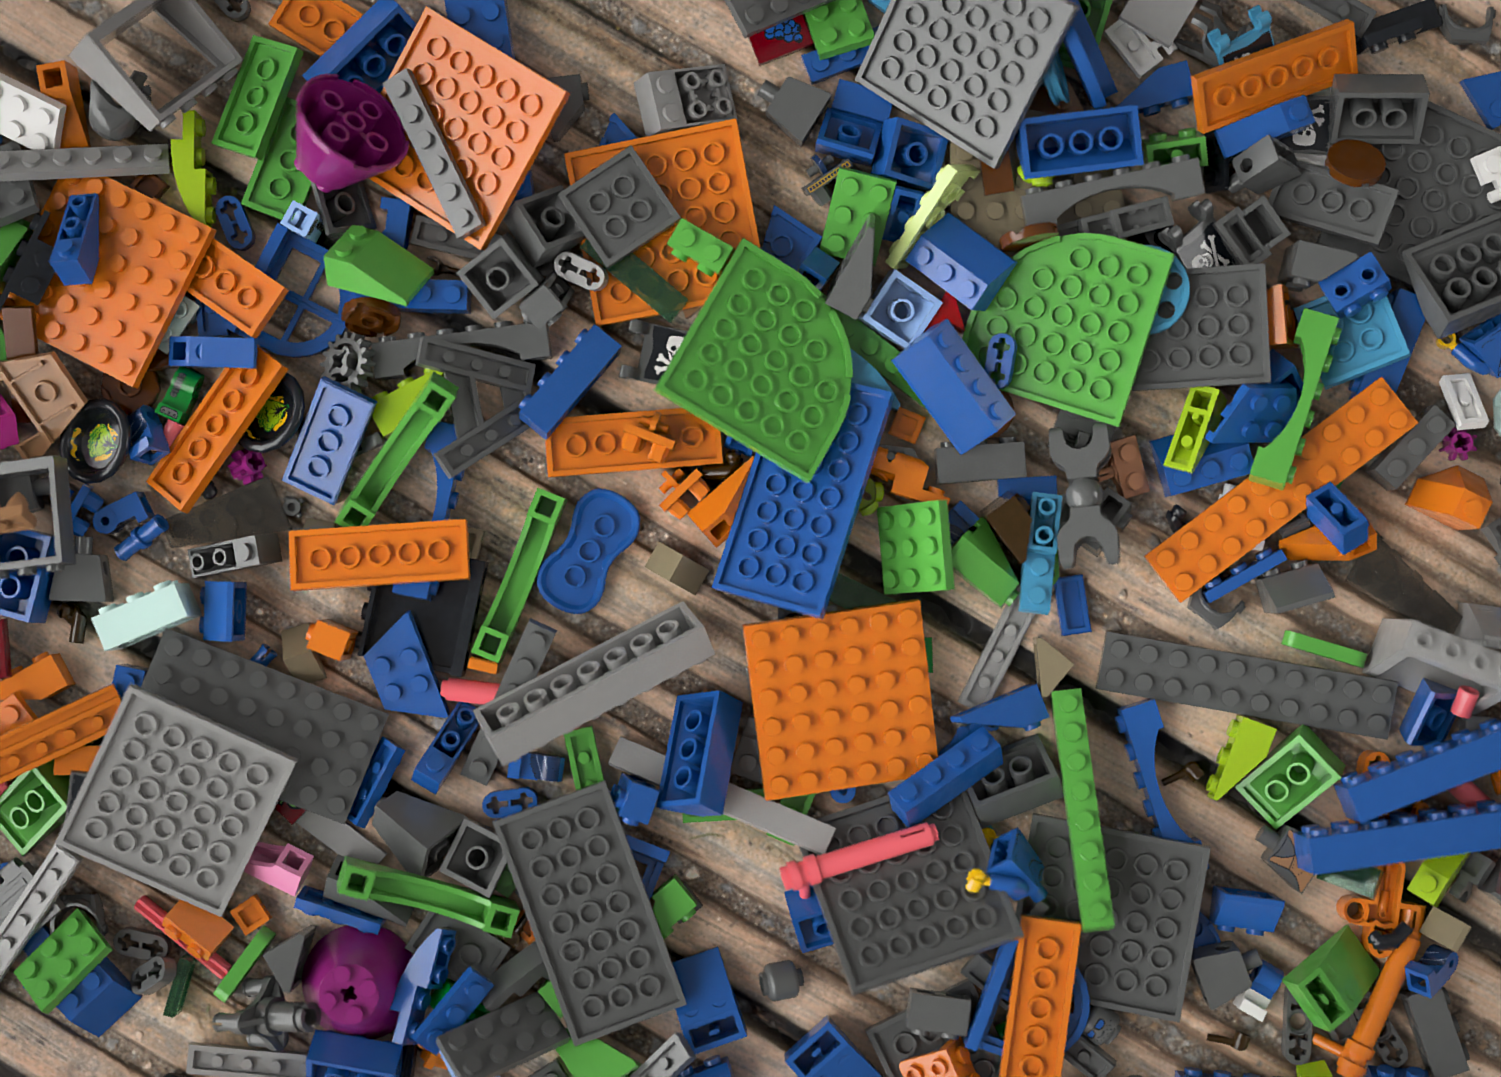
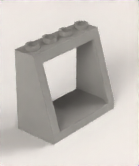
[69,0,244,131]
[1362,618,1501,715]

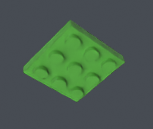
[877,500,955,595]

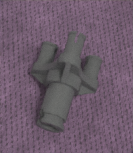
[212,975,321,1051]

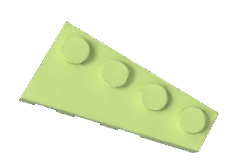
[885,164,981,269]

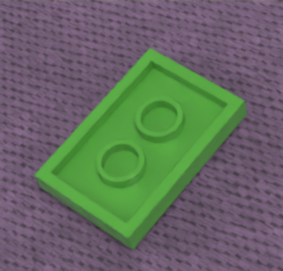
[820,166,897,266]
[14,908,113,1014]

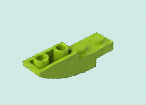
[171,110,217,227]

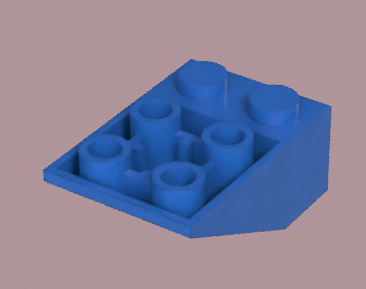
[672,946,747,1055]
[784,1014,883,1077]

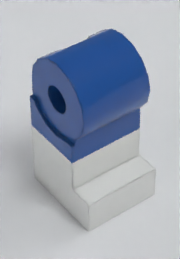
[1233,959,1284,1022]

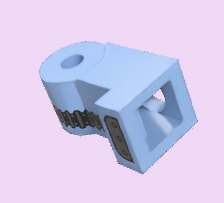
[280,200,324,243]

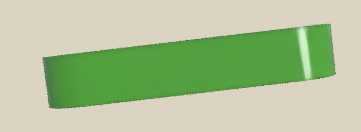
[1281,630,1367,668]
[213,925,276,1003]

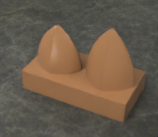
[0,492,37,534]

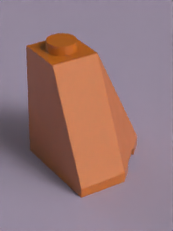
[1267,284,1298,350]
[1405,465,1492,530]

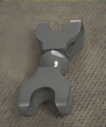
[1049,422,1121,569]

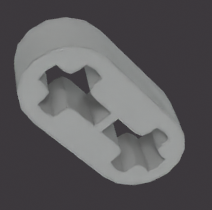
[554,252,609,291]

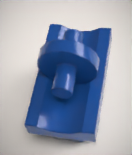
[50,484,105,536]

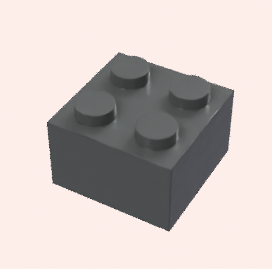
[457,232,545,320]

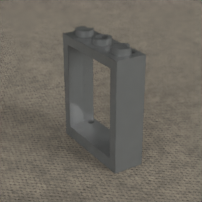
[0,455,76,579]

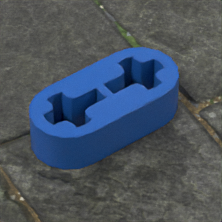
[215,196,256,251]
[984,333,1017,389]
[482,787,539,818]

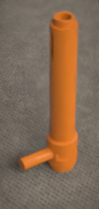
[1312,932,1422,1077]

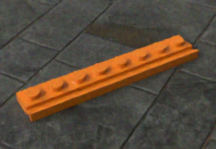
[0,683,122,784]

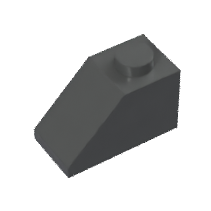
[546,74,590,142]

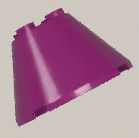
[294,74,409,193]
[302,925,413,1040]

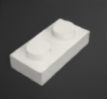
[1439,373,1489,430]

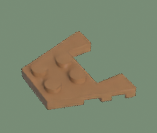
[0,351,88,459]

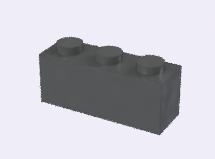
[1366,405,1456,491]
[934,437,1027,485]
[1399,983,1470,1077]

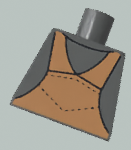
[1255,824,1314,894]

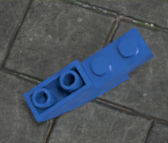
[390,928,457,1045]

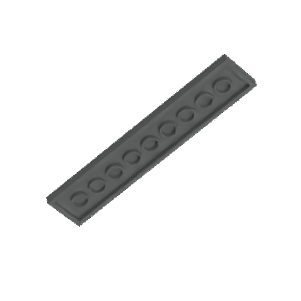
[1096,631,1399,740]

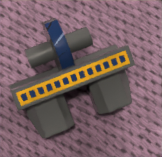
[801,154,853,206]

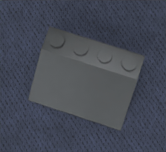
[1402,212,1501,339]

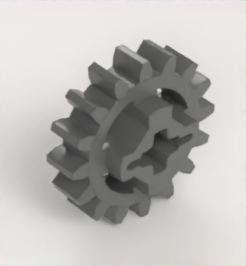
[320,331,376,393]

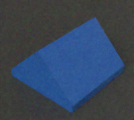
[815,107,883,167]
[1399,678,1458,746]

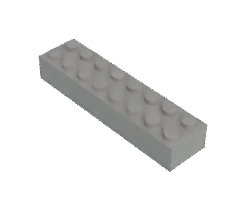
[473,601,715,766]

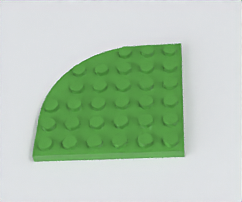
[962,233,1175,427]
[654,238,853,483]

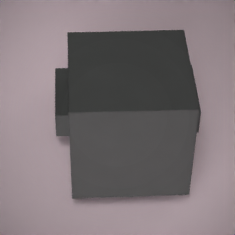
[1212,196,1291,265]

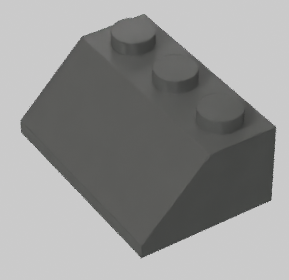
[1329,74,1430,144]
[966,734,1064,828]

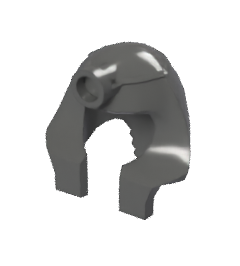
[1174,0,1255,67]
[85,70,152,141]

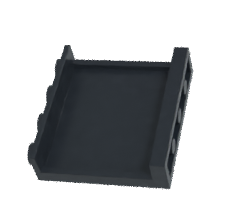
[355,558,489,677]

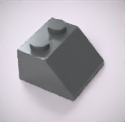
[503,185,586,268]
[1277,240,1358,292]
[1255,559,1335,614]

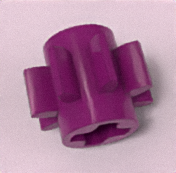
[1439,427,1477,461]
[228,448,267,485]

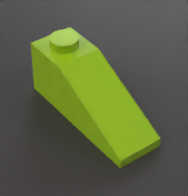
[1164,387,1227,474]
[1407,853,1470,908]

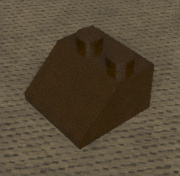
[979,491,1032,564]

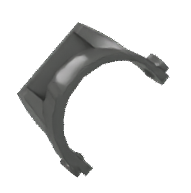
[1437,4,1496,45]
[1187,587,1246,630]
[49,894,109,936]

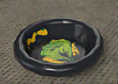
[238,373,305,453]
[59,398,132,484]

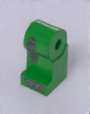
[155,367,205,425]

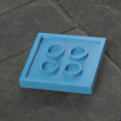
[1293,296,1411,390]

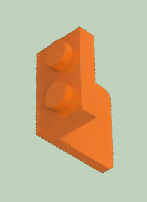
[899,1036,980,1077]

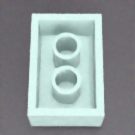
[91,580,202,651]

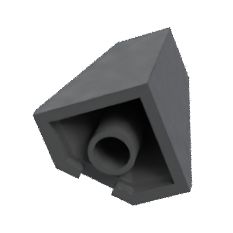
[372,791,467,877]

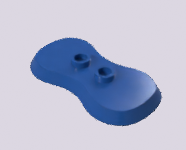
[537,489,640,614]

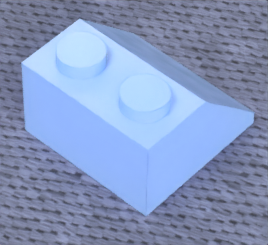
[857,269,943,349]

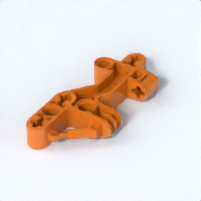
[1336,750,1429,958]

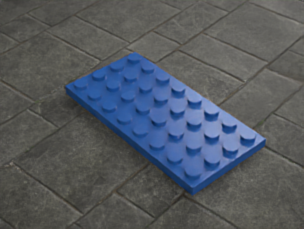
[712,383,895,619]

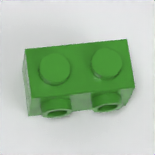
[1141,128,1208,167]
[667,218,735,277]

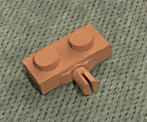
[1099,435,1150,499]

